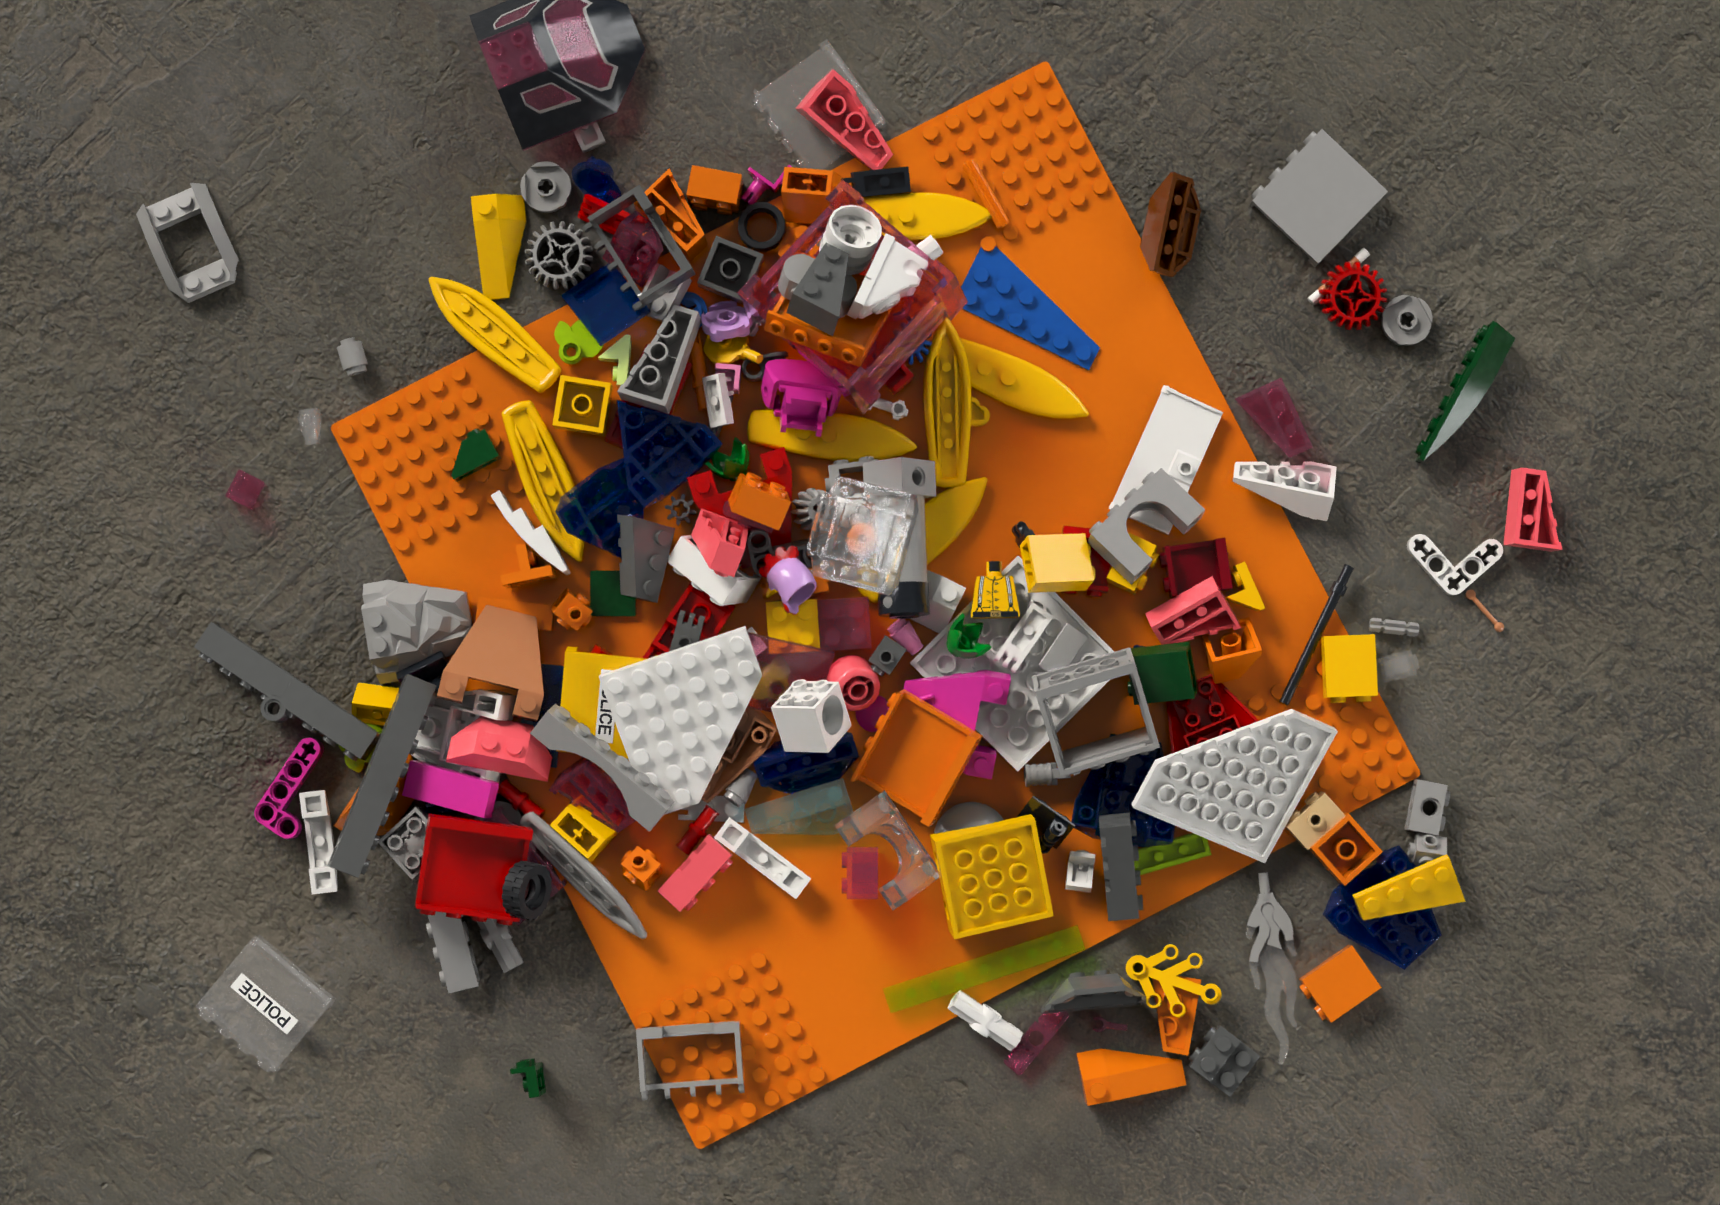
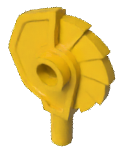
[704,335,763,364]

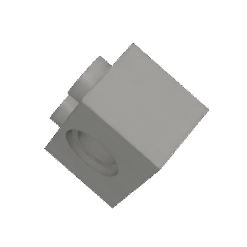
[1404,779,1450,836]

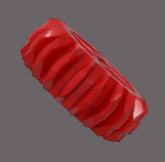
[1318,262,1387,330]

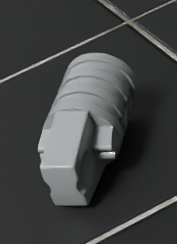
[1024,762,1071,787]

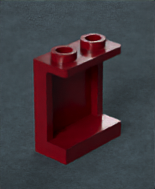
[1159,538,1233,598]

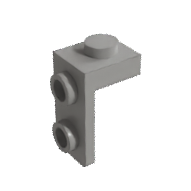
[825,456,879,500]

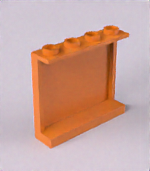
[764,252,893,367]
[850,689,983,827]

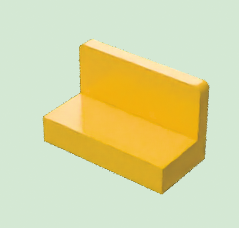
[352,683,399,726]

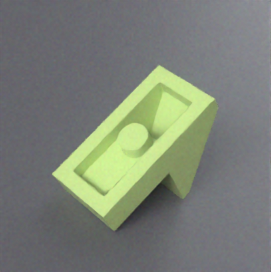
[598,335,632,388]

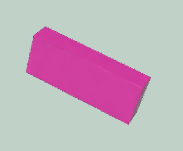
[402,760,499,818]

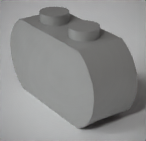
[778,254,857,318]

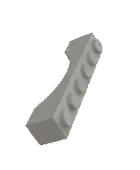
[530,704,675,832]

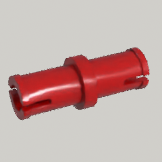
[497,779,545,818]
[676,804,719,855]

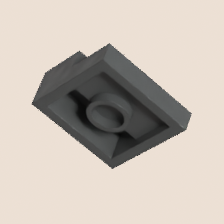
[1188,1025,1260,1097]

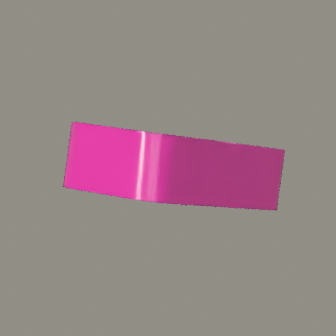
[254,738,324,839]

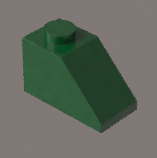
[451,428,501,482]

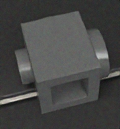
[868,635,907,677]

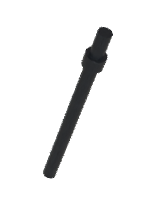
[1279,564,1354,705]

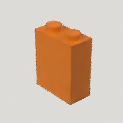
[1299,944,1382,1023]

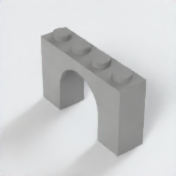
[1087,468,1205,585]

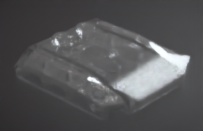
[807,476,919,596]

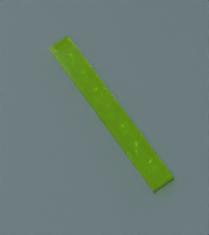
[883,925,1085,1013]

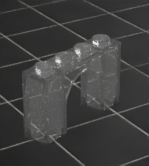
[834,790,939,910]

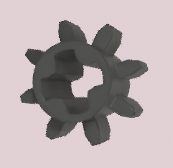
[665,494,697,526]

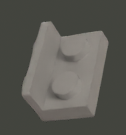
[636,263,692,322]

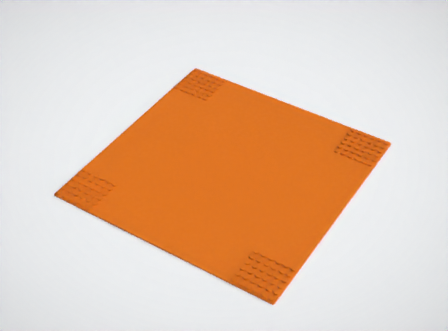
[331,62,1420,1149]

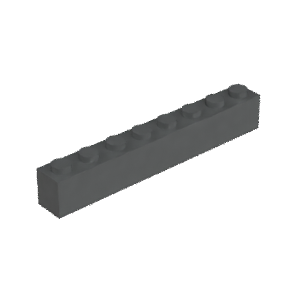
[327,674,437,878]

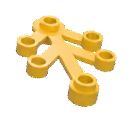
[1126,944,1222,1017]

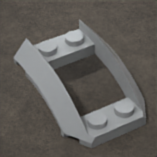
[136,183,239,303]

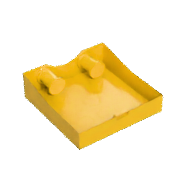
[930,814,1054,939]

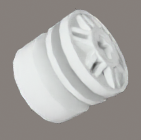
[819,205,882,275]

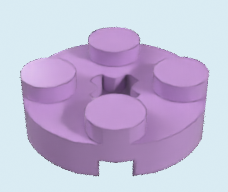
[701,301,753,342]

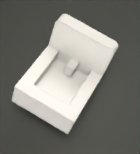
[1065,850,1096,893]

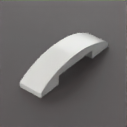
[299,790,338,894]
[714,817,811,899]

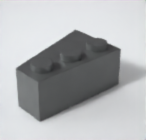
[786,242,849,336]
[617,515,675,603]

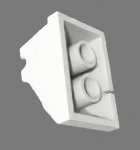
[847,233,928,319]

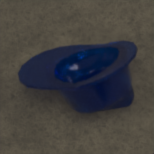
[571,156,622,203]

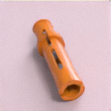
[689,333,708,411]

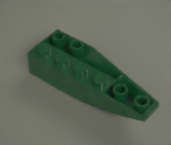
[1415,321,1515,463]

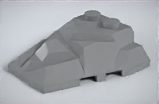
[361,580,473,684]

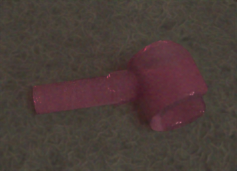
[1092,1016,1128,1032]

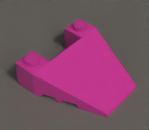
[904,670,1011,779]

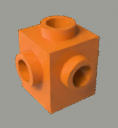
[550,588,593,631]
[621,846,663,892]

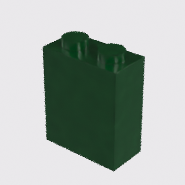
[1128,642,1198,705]

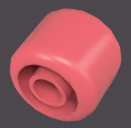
[826,655,880,711]

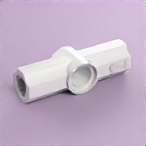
[947,990,1023,1051]

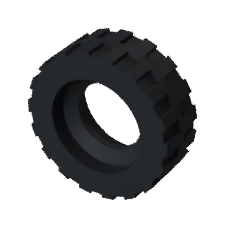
[502,860,552,920]

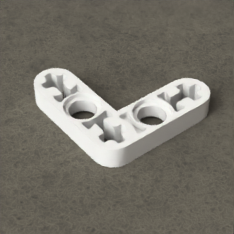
[1407,534,1503,596]

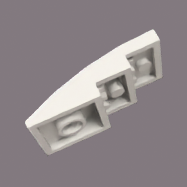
[491,490,571,575]

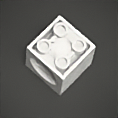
[771,679,852,753]

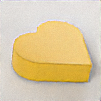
[971,397,990,426]

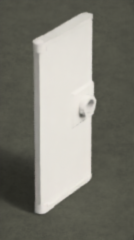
[1108,385,1223,535]

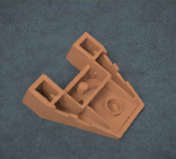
[437,605,544,722]

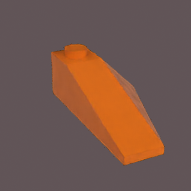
[1076,1048,1186,1106]

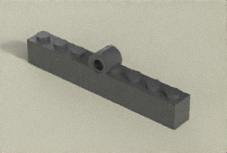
[194,622,381,761]

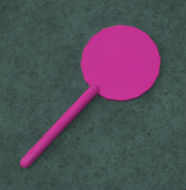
[855,694,934,732]

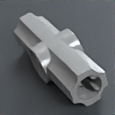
[477,918,524,973]

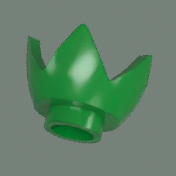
[705,437,750,481]
[946,613,992,659]

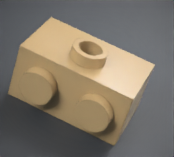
[1285,791,1346,850]

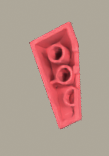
[796,69,893,170]

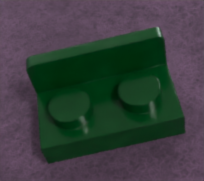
[510,1058,546,1098]

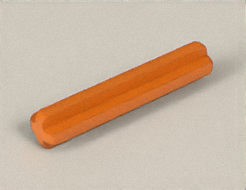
[963,159,1009,229]

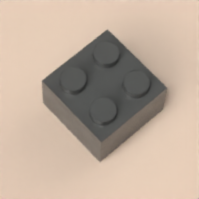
[697,236,764,305]

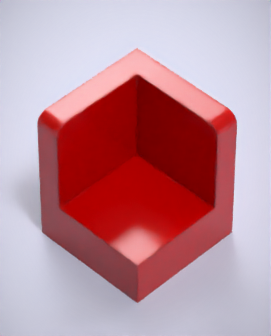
[878,356,914,395]

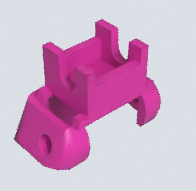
[761,359,846,437]

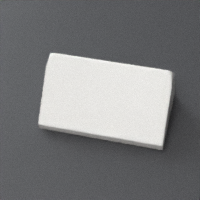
[1038,623,1087,672]

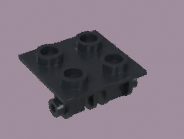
[1017,796,1075,854]

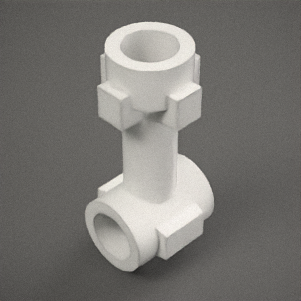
[860,390,909,420]

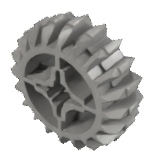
[525,221,593,290]

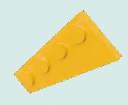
[1353,854,1466,920]

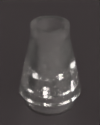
[297,408,322,445]

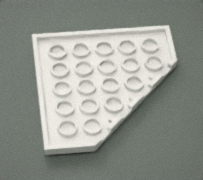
[599,626,762,815]
[1131,709,1338,863]

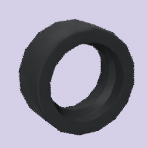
[738,202,786,252]

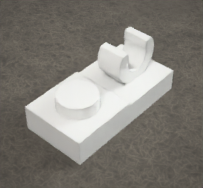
[702,373,734,428]

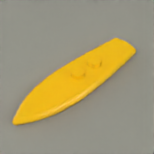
[825,193,992,240]
[429,277,562,393]
[923,316,972,488]
[960,338,1089,418]
[502,400,585,562]
[747,410,917,462]
[853,477,988,604]

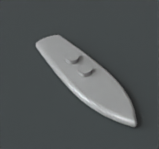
[519,812,647,939]

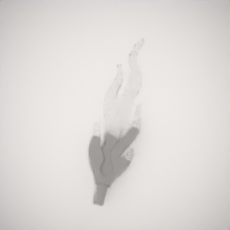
[1246,872,1297,1065]

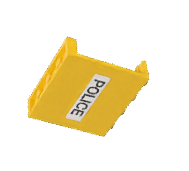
[557,646,657,759]

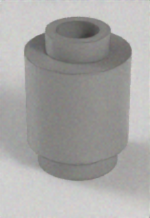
[337,337,368,376]

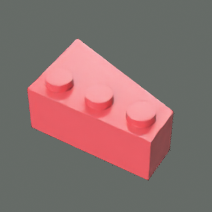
[1503,468,1562,552]
[691,508,749,577]

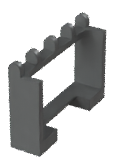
[582,185,696,311]

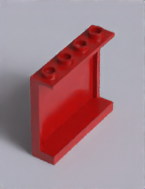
[415,814,533,925]

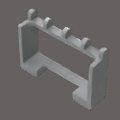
[636,1021,745,1100]

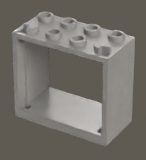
[1032,647,1160,776]

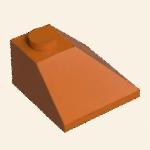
[1201,617,1262,684]

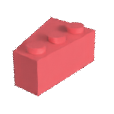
[1145,576,1241,645]
[658,834,733,912]

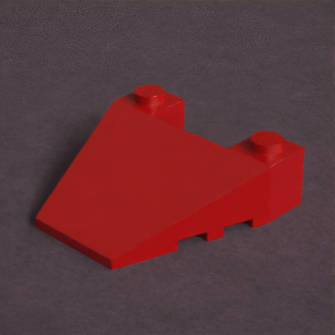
[687,447,792,569]

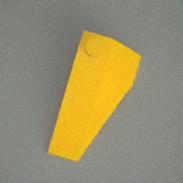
[471,194,527,300]

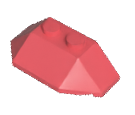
[446,716,552,782]

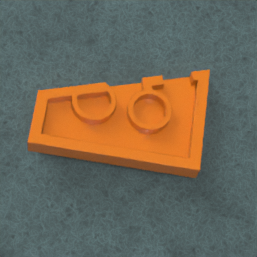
[1152,975,1202,1056]

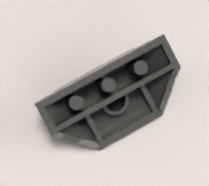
[1041,970,1146,1014]

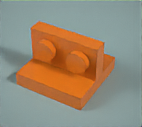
[500,544,557,588]

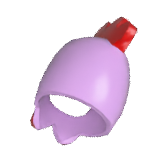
[759,546,817,615]

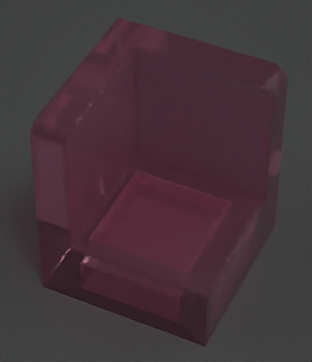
[225,469,265,510]

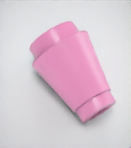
[887,619,924,655]

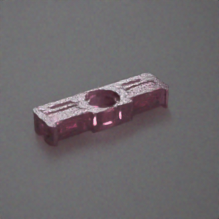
[1003,1012,1069,1075]

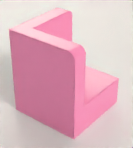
[715,363,742,394]

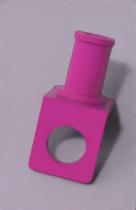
[740,165,792,205]

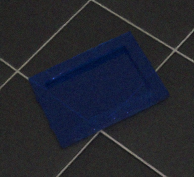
[561,262,651,346]

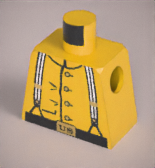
[970,561,1020,619]

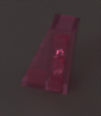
[1235,378,1313,458]
[549,757,636,833]

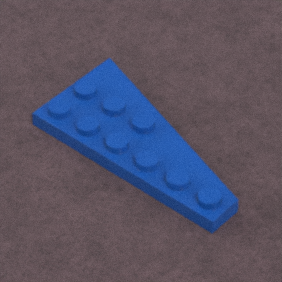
[953,246,1100,370]

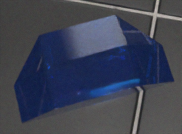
[754,732,859,794]

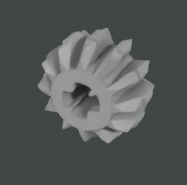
[791,488,835,531]

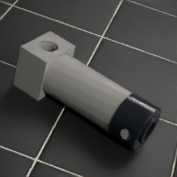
[863,457,936,619]

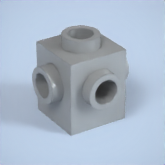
[1407,833,1447,869]

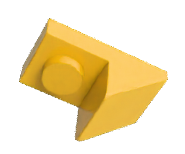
[1226,562,1265,612]

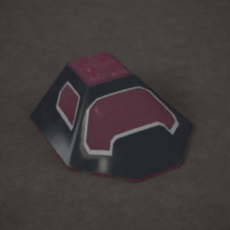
[469,0,646,151]

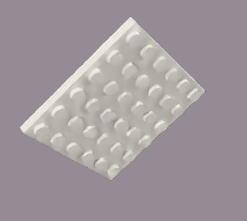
[910,556,1114,772]

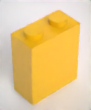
[1020,533,1096,593]
[1321,634,1378,703]

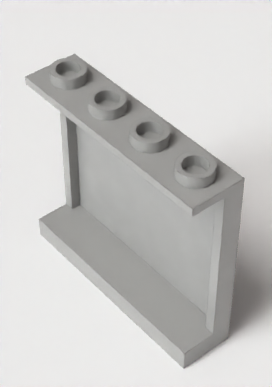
[1250,129,1388,267]

